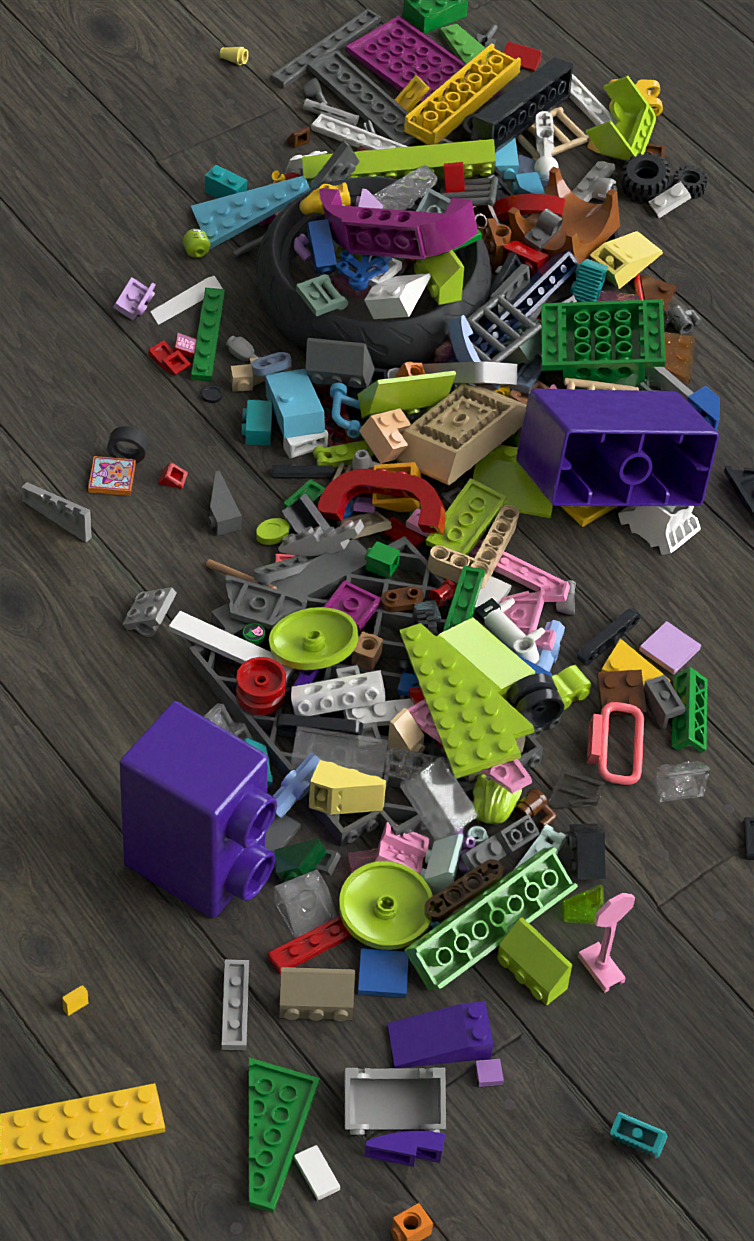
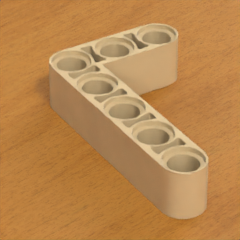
[427,505,519,590]

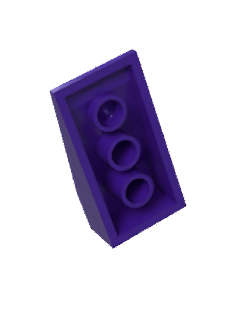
[387,1001,493,1069]

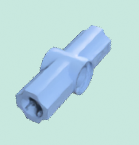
[535,620,565,672]
[273,752,321,818]

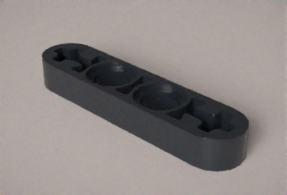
[577,608,641,665]
[276,714,363,737]

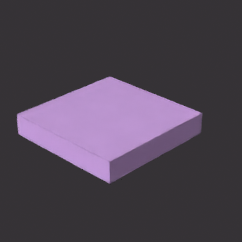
[639,621,701,675]

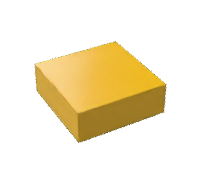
[62,985,88,1016]

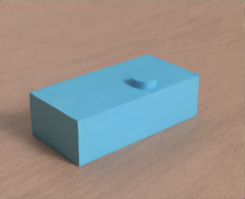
[265,369,325,438]

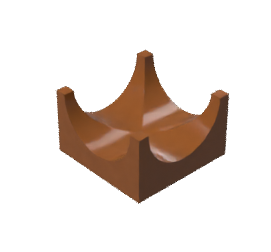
[508,166,620,272]

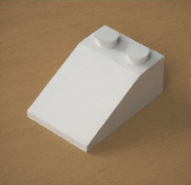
[364,274,431,319]

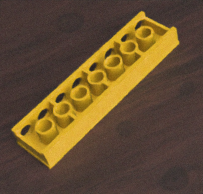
[403,43,521,145]

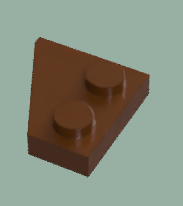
[640,275,677,316]

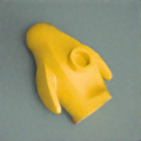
[299,182,350,218]

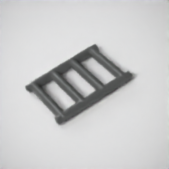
[439,176,498,206]
[448,292,542,363]

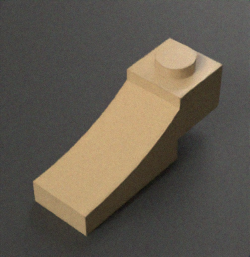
[231,358,291,392]

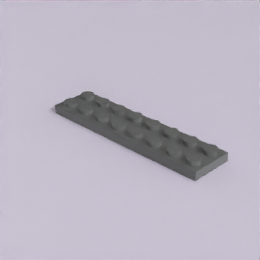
[308,50,418,146]

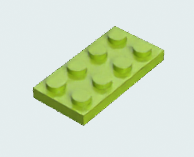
[426,478,507,556]

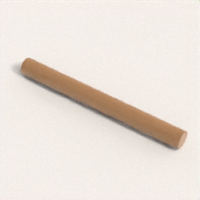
[206,559,277,589]

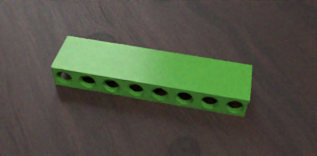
[405,847,578,990]

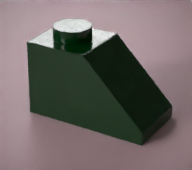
[274,838,326,885]

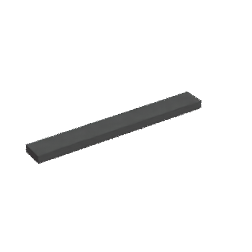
[270,9,381,89]

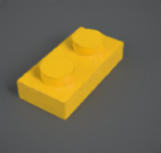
[394,75,430,113]

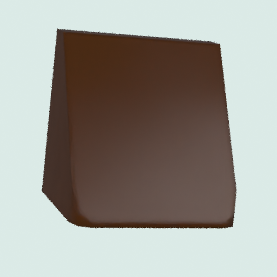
[287,127,310,149]

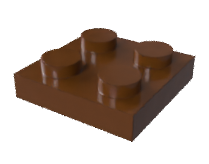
[597,669,647,717]

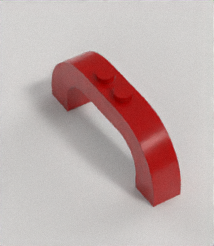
[317,468,446,535]

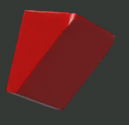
[158,462,188,489]

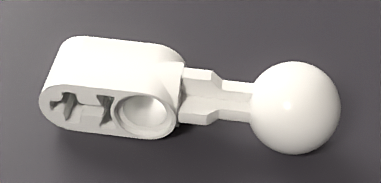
[534,111,558,179]

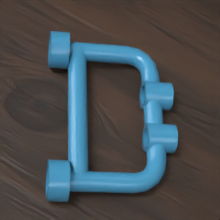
[330,383,362,438]

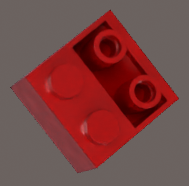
[503,240,550,278]

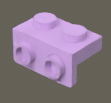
[113,277,155,320]

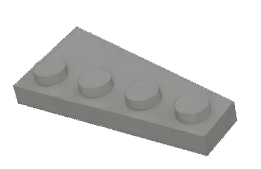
[21,482,92,543]

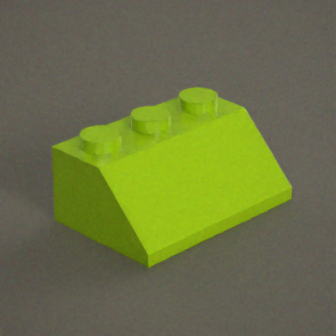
[414,250,464,305]
[497,917,572,1006]

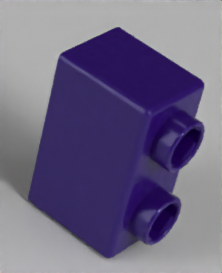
[516,389,719,506]
[119,701,277,918]

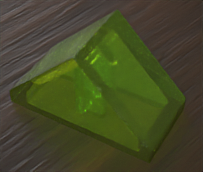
[563,884,604,924]

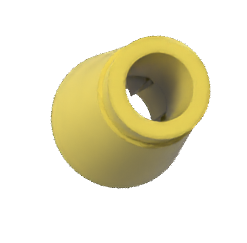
[220,47,248,65]

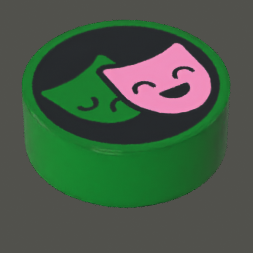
[243,623,265,645]

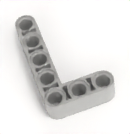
[422,362,517,385]

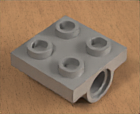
[122,587,177,637]

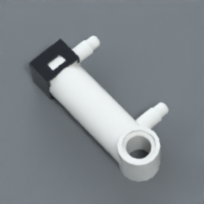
[474,598,545,663]

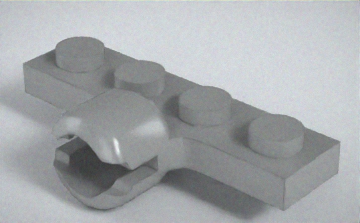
[572,161,618,202]

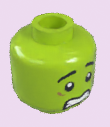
[183,229,210,258]

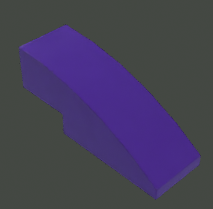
[364,1131,446,1167]

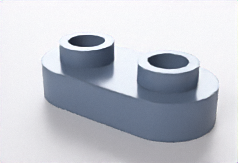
[252,352,291,377]

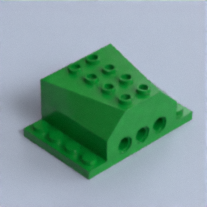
[541,299,666,390]

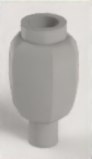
[226,336,258,362]

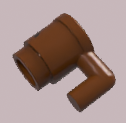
[514,788,556,829]

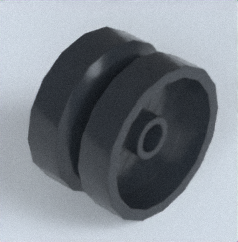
[507,673,565,729]

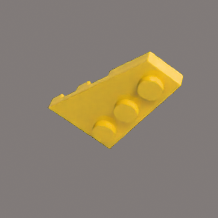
[601,639,671,685]

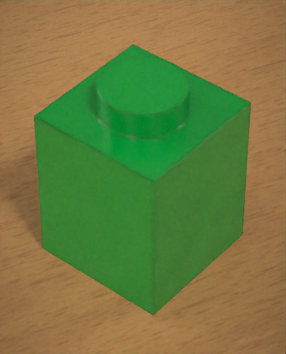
[365,541,400,579]

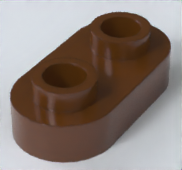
[381,586,424,612]

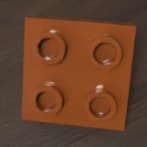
[484,218,511,274]

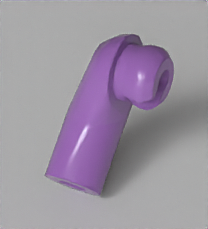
[450,827,476,850]

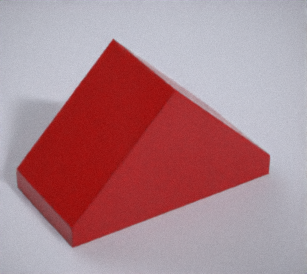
[444,162,465,193]

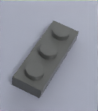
[490,264,530,314]

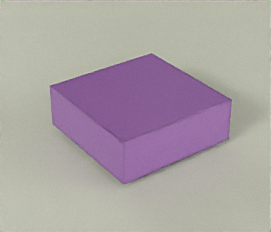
[354,497,377,513]
[475,1059,504,1087]

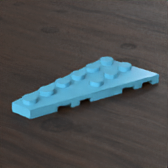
[191,176,311,249]

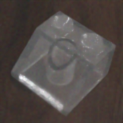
[653,761,710,802]
[274,869,337,938]

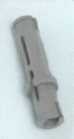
[303,98,359,127]

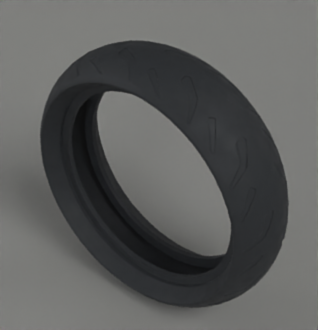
[256,177,492,372]

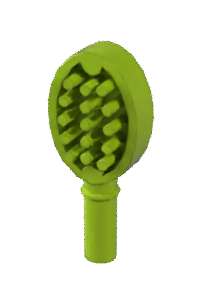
[256,518,292,545]

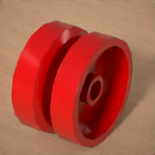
[236,657,286,715]

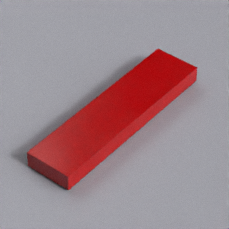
[267,916,353,975]

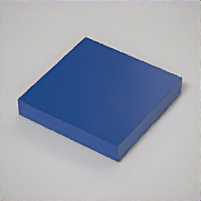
[358,948,409,998]

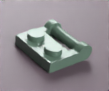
[296,274,348,316]

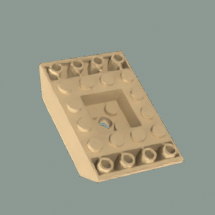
[396,383,527,485]

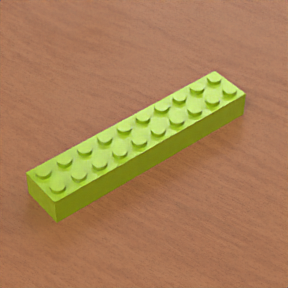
[302,139,496,185]

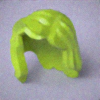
[470,773,522,825]

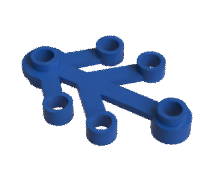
[336,250,393,291]

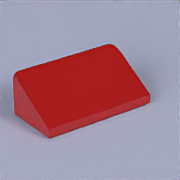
[504,42,542,72]

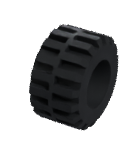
[622,153,670,204]

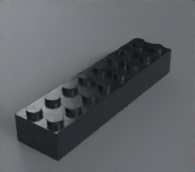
[471,57,573,153]

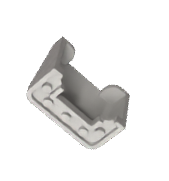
[344,1068,446,1135]

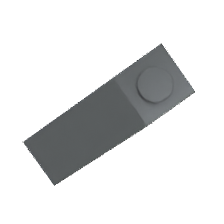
[208,470,242,536]

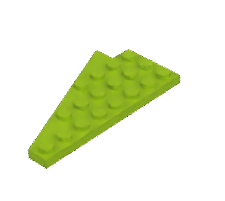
[400,623,534,779]

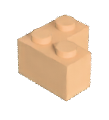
[359,408,411,464]

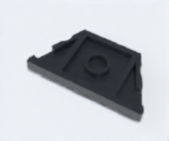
[724,466,754,520]

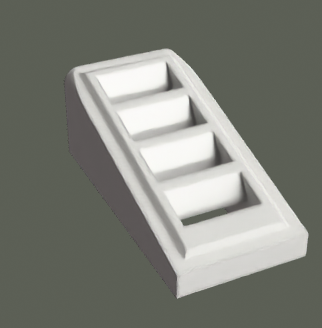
[283,430,328,459]

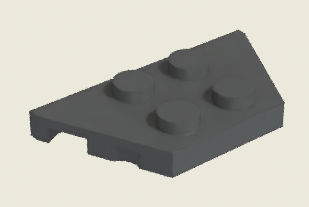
[309,140,360,189]
[225,575,306,630]

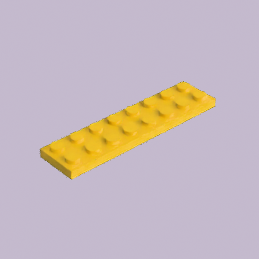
[0,1084,165,1165]

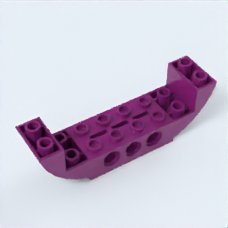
[320,188,478,260]

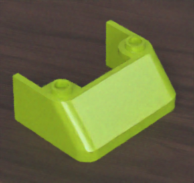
[586,76,656,161]

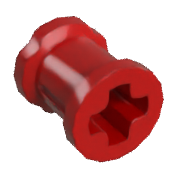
[429,579,456,607]

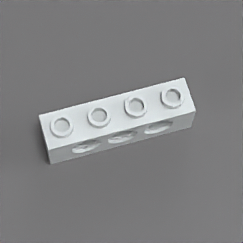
[291,670,385,716]

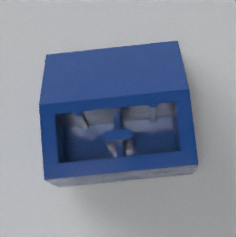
[687,386,720,431]

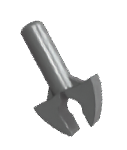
[477,24,498,48]

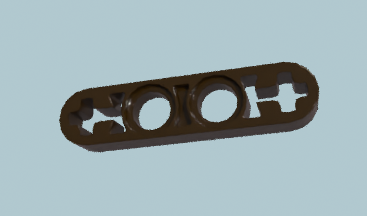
[424,859,503,922]

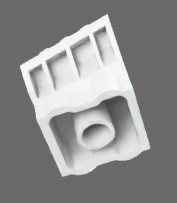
[618,506,701,555]

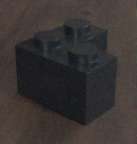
[566,823,606,880]

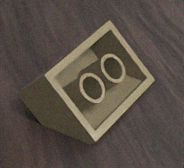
[279,967,355,1021]

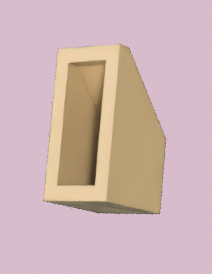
[388,708,424,763]

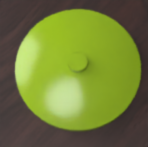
[269,607,358,670]
[339,861,434,950]

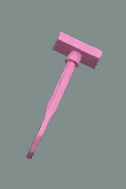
[578,893,635,993]

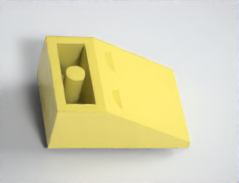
[590,231,663,289]
[309,760,386,815]

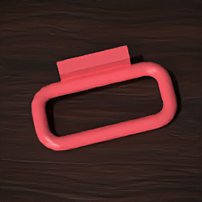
[587,702,644,785]

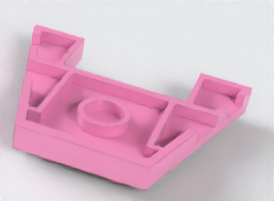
[500,581,570,651]

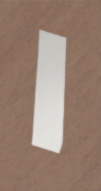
[150,276,223,325]

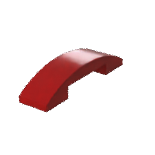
[492,194,566,220]

